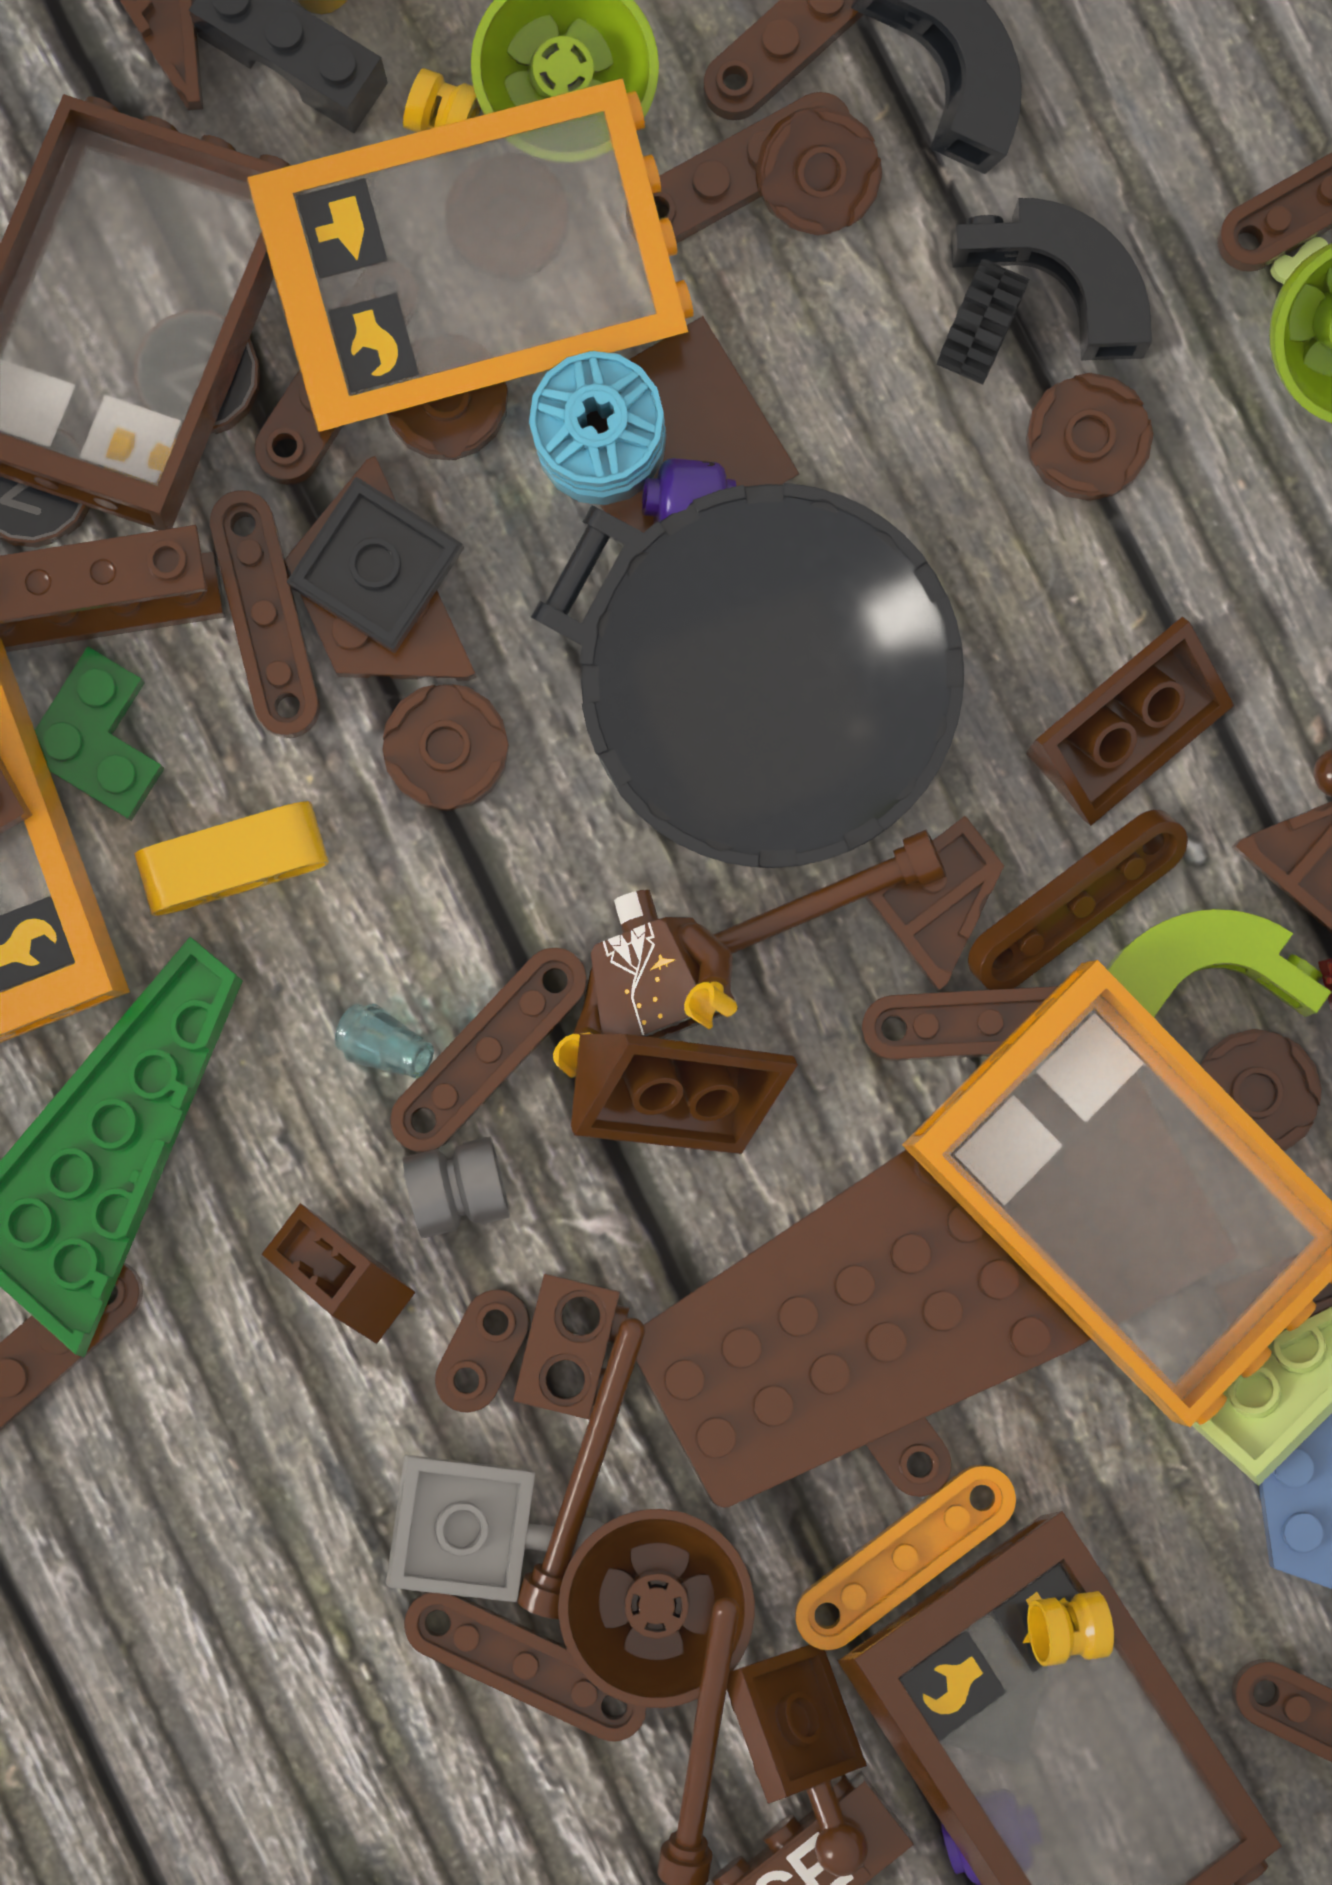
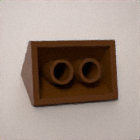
[1026,617,1234,826]
[571,1034,798,1154]

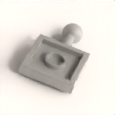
[386,1454,604,1602]

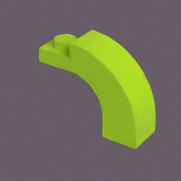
[1106,909,1331,1017]

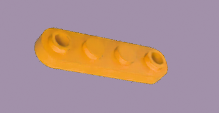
[795,1465,1016,1650]

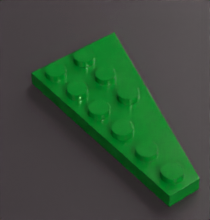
[0,937,243,1357]

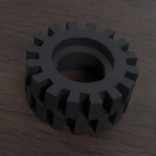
[936,259,1030,385]

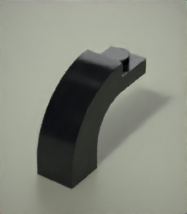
[851,0,1022,174]
[951,198,1152,361]

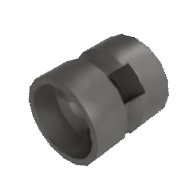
[402,1136,510,1239]

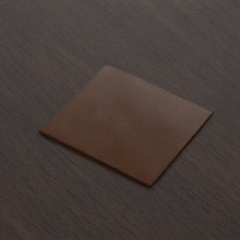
[586,316,799,533]

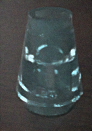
[335,1003,434,1079]

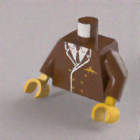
[553,890,738,1078]

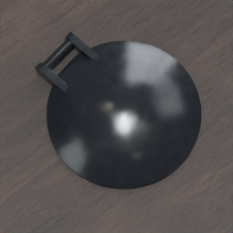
[531,483,964,868]

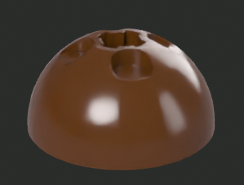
[558,1509,755,1708]

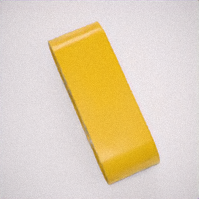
[134,801,329,916]

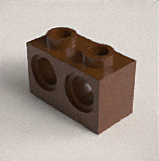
[513,1273,630,1420]

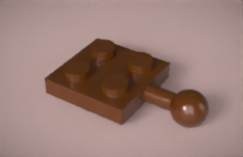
[727,1645,868,1877]

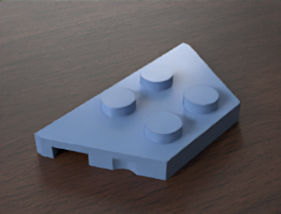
[1259,1414,1332,1589]

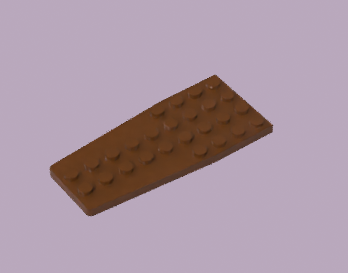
[636,1073,1238,1508]

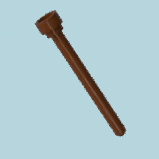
[713,829,947,954]
[517,1318,645,1619]
[657,1597,739,1885]

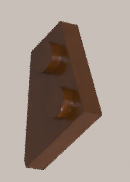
[865,816,1004,992]

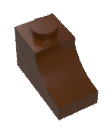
[262,1203,416,1344]

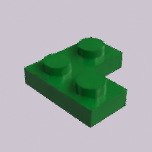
[35,646,165,822]

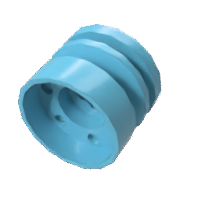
[529,351,667,505]

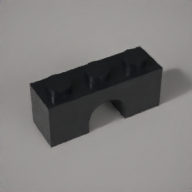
[188,0,388,134]

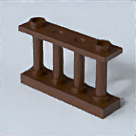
[0,525,226,652]

